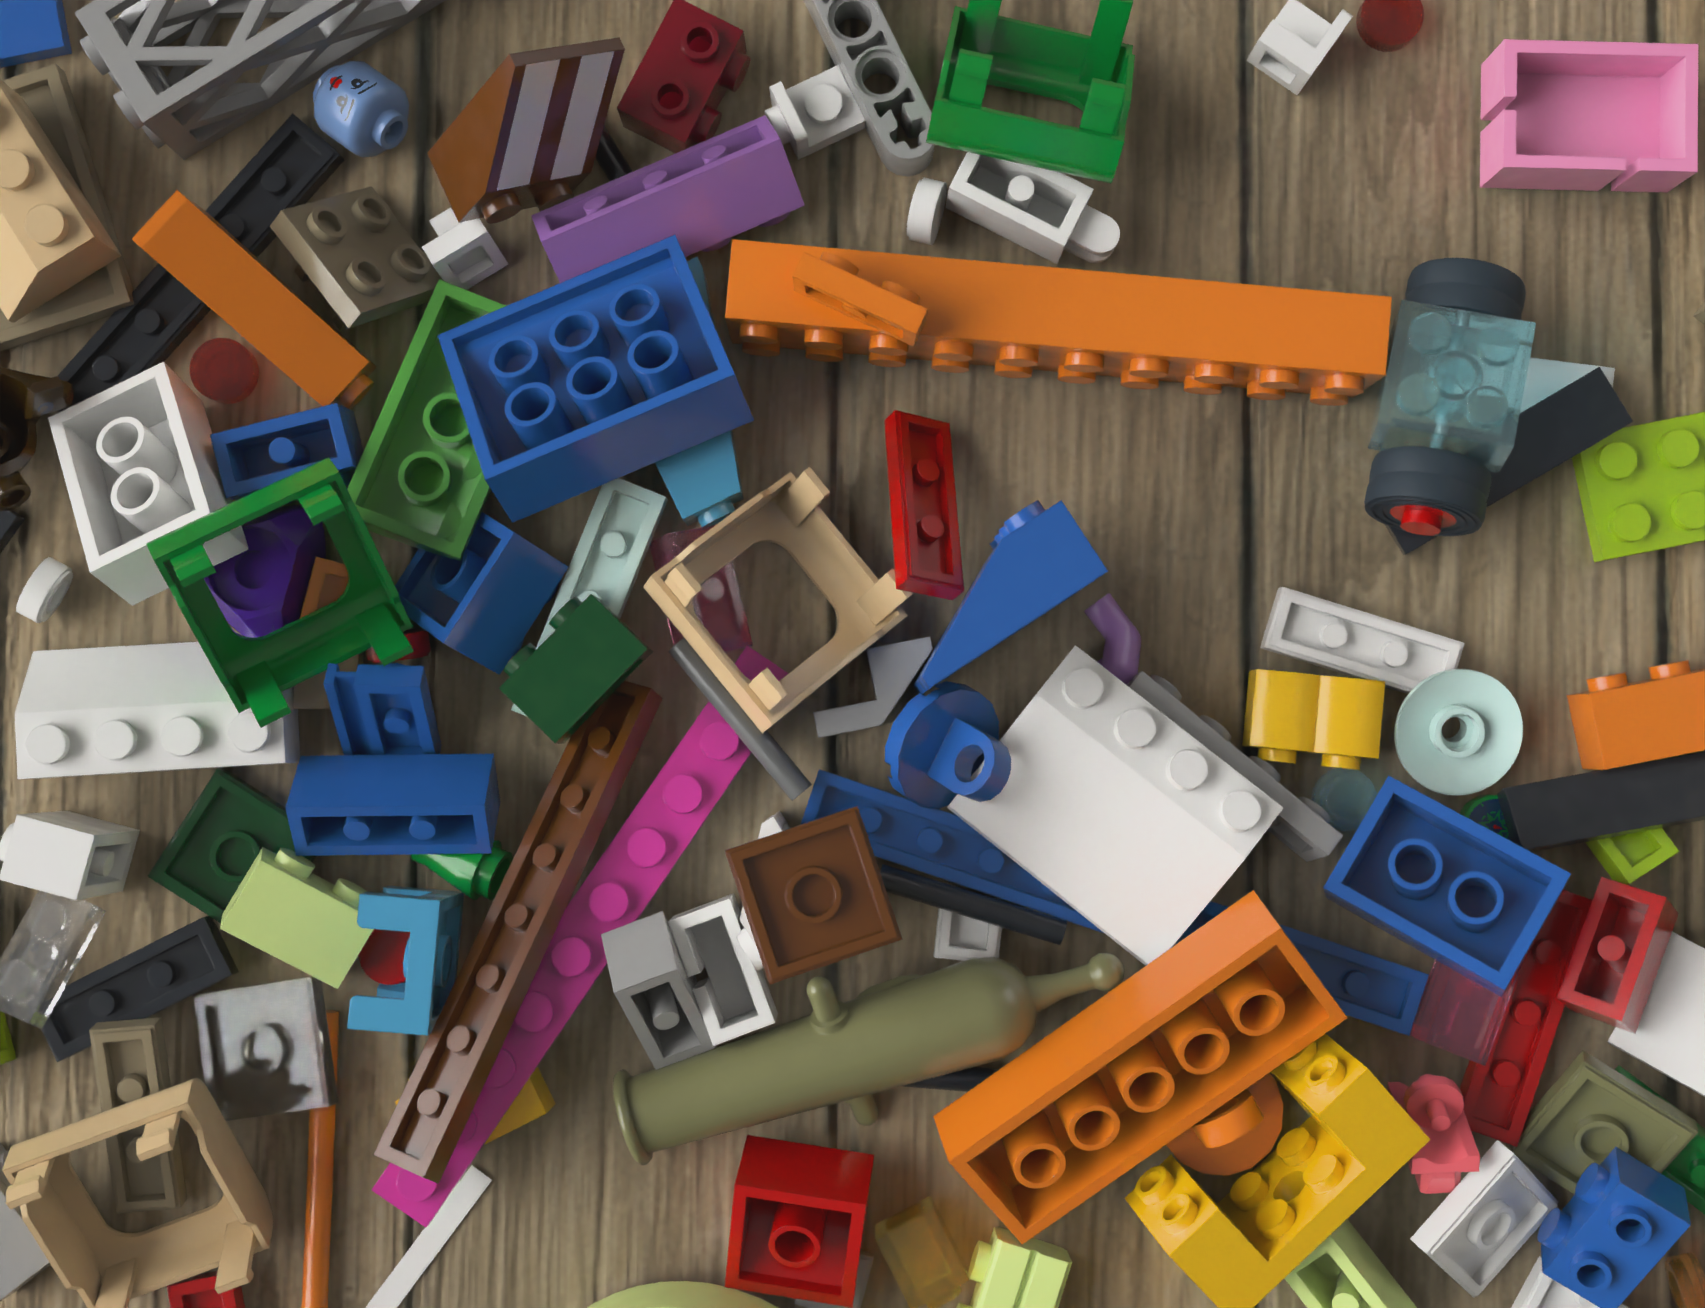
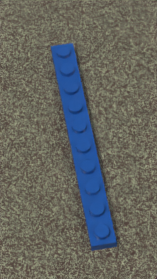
[800,769,1429,1036]

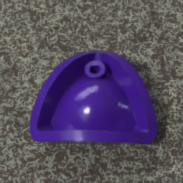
[204,505,326,638]

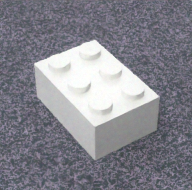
[48,362,249,606]

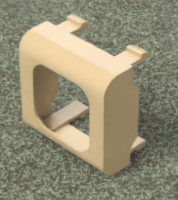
[643,467,913,734]
[2,1078,273,1308]

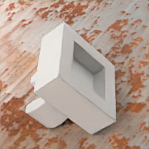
[422,207,508,290]

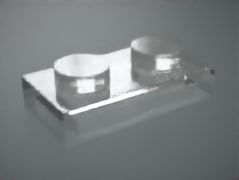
[0,890,106,1029]

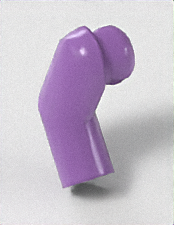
[1084,593,1141,685]

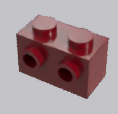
[617,0,751,153]

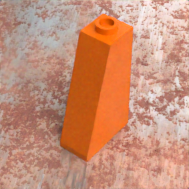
[132,190,377,410]

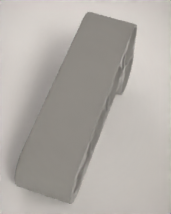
[803,0,935,177]

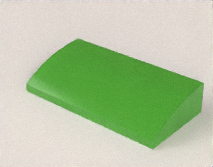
[347,279,506,561]

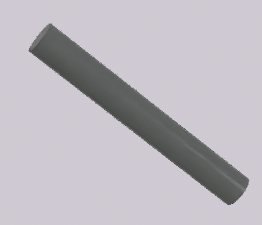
[669,638,812,801]

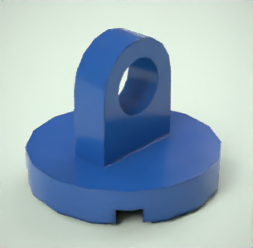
[885,681,1011,809]

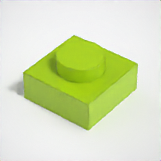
[1585,828,1680,885]

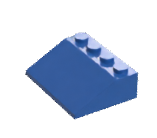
[438,235,754,523]
[913,500,1108,694]

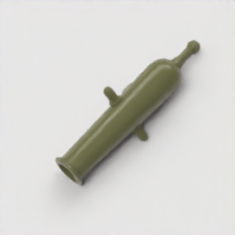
[613,953,1124,1165]

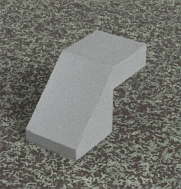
[813,637,933,738]

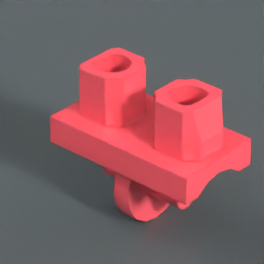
[1387,1074,1480,1194]

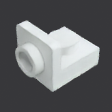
[764,65,865,160]

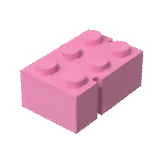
[1480,39,1698,193]

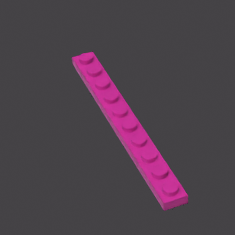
[372,646,789,1227]

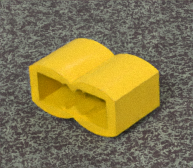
[1242,669,1385,770]

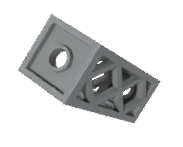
[74,0,445,160]

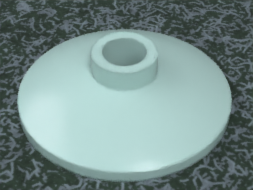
[1394,669,1523,796]

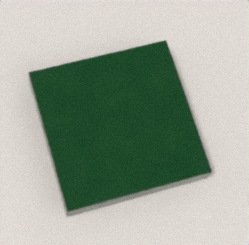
[148,768,316,923]

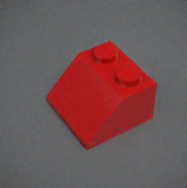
[725,1135,874,1308]

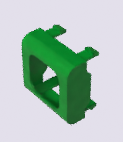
[926,0,1135,184]
[146,457,414,728]

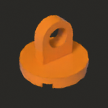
[1166,1073,1284,1176]

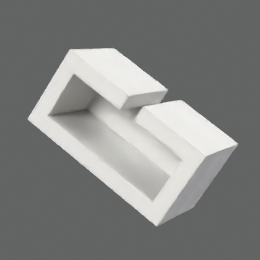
[668,893,778,1046]

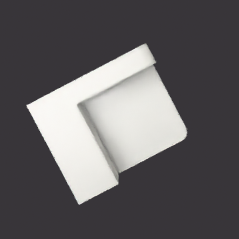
[1246,0,1353,95]

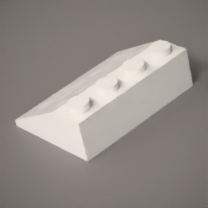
[947,645,1283,966]

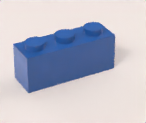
[285,753,501,856]

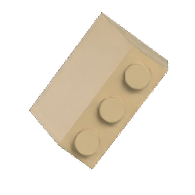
[0,80,122,323]

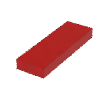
[884,410,964,601]

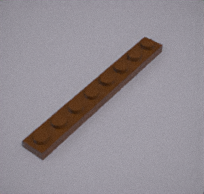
[373,681,663,1184]

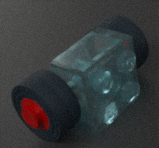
[1364,258,1536,536]

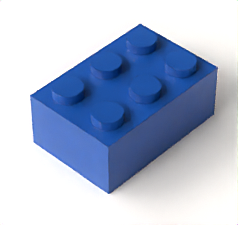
[1323,776,1571,997]

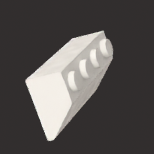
[15,642,300,779]

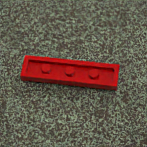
[1460,890,1592,1147]

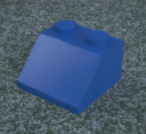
[395,512,569,675]

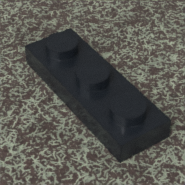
[29,916,239,1062]

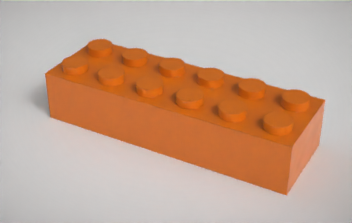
[933,890,1347,1245]

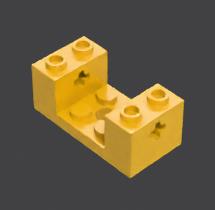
[1124,1034,1431,1308]

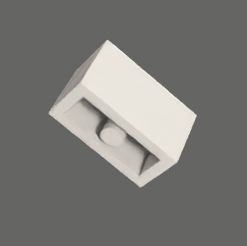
[0,811,140,900]

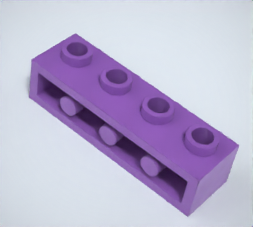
[531,115,805,283]

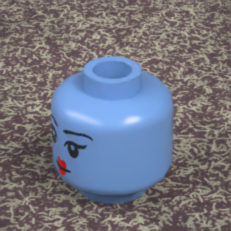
[313,61,409,157]

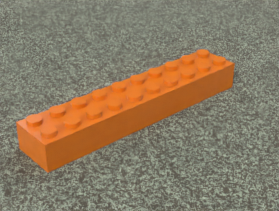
[725,239,1392,406]

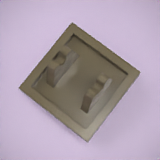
[270,186,444,331]

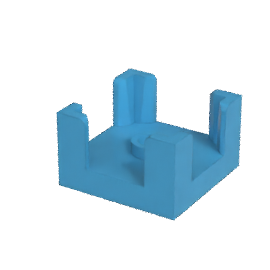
[347,886,464,1036]

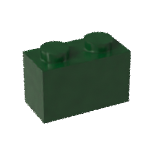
[499,594,653,744]

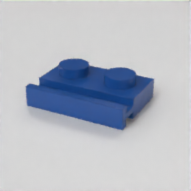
[323,663,442,755]

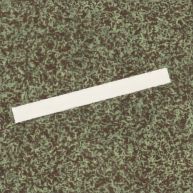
[365,1165,492,1308]

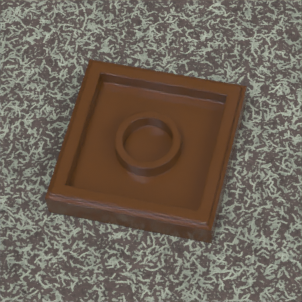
[725,806,903,985]

